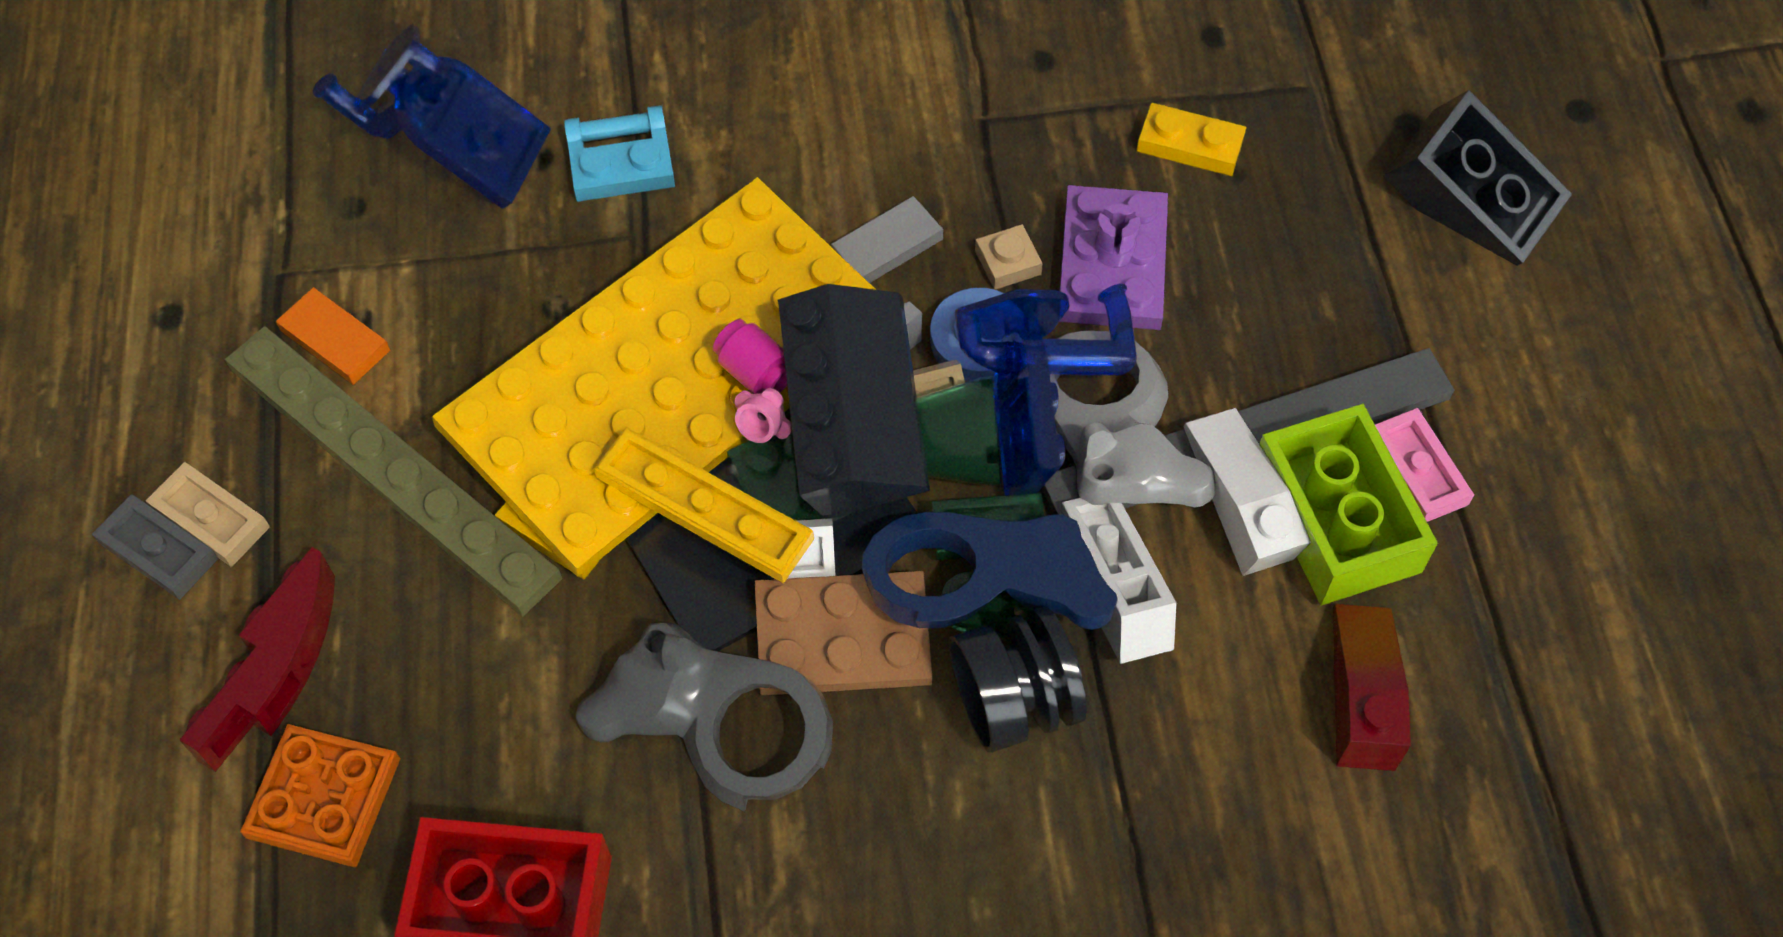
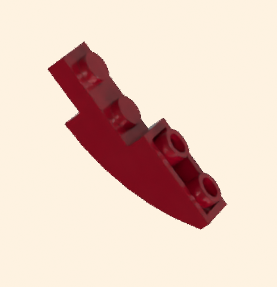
[180,547,335,772]

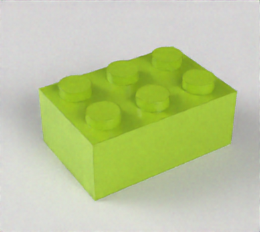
[1260,403,1438,606]

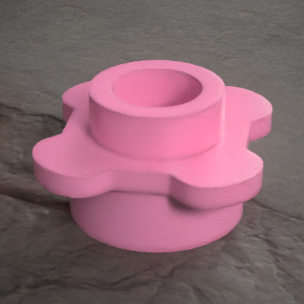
[734,388,792,443]

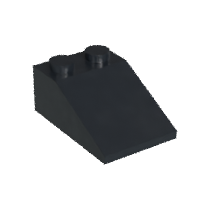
[1383,90,1572,266]

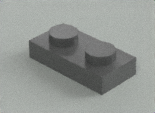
[92,494,218,600]

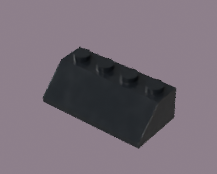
[778,284,930,519]

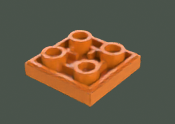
[240,724,400,868]

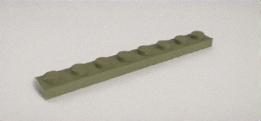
[225,326,562,617]

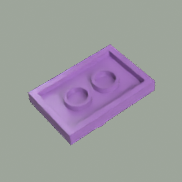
[1058,185,1168,330]

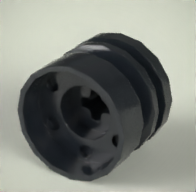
[949,605,1087,753]

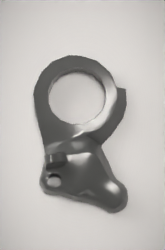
[576,623,833,812]

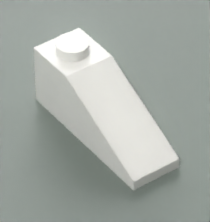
[1183,408,1310,576]
[1062,498,1176,664]

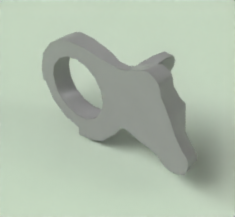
[1033,331,1215,507]

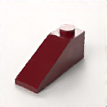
[1333,604,1411,771]

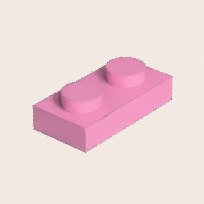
[1375,408,1474,522]

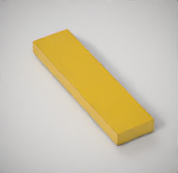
[594,427,814,584]

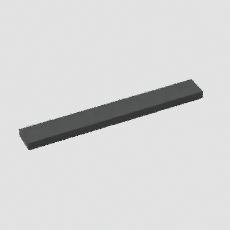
[1040,348,1454,515]

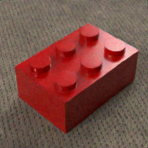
[394,817,612,937]

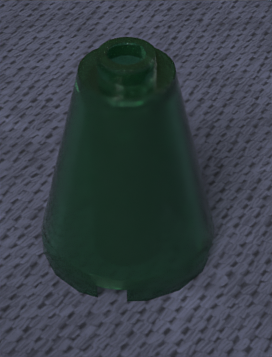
[917,376,1001,486]

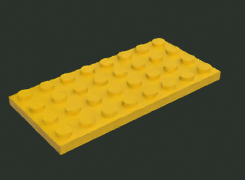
[432,177,876,577]

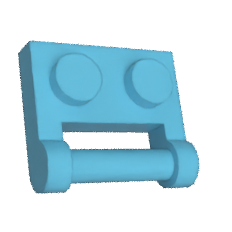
[564,105,675,202]

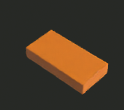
[276,287,391,385]

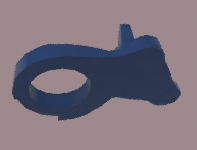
[862,512,1118,629]

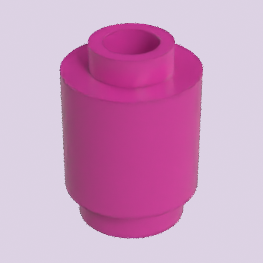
[713,319,787,394]

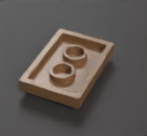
[755,571,932,696]

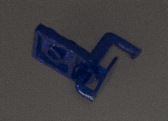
[312,24,551,209]
[954,283,1137,504]

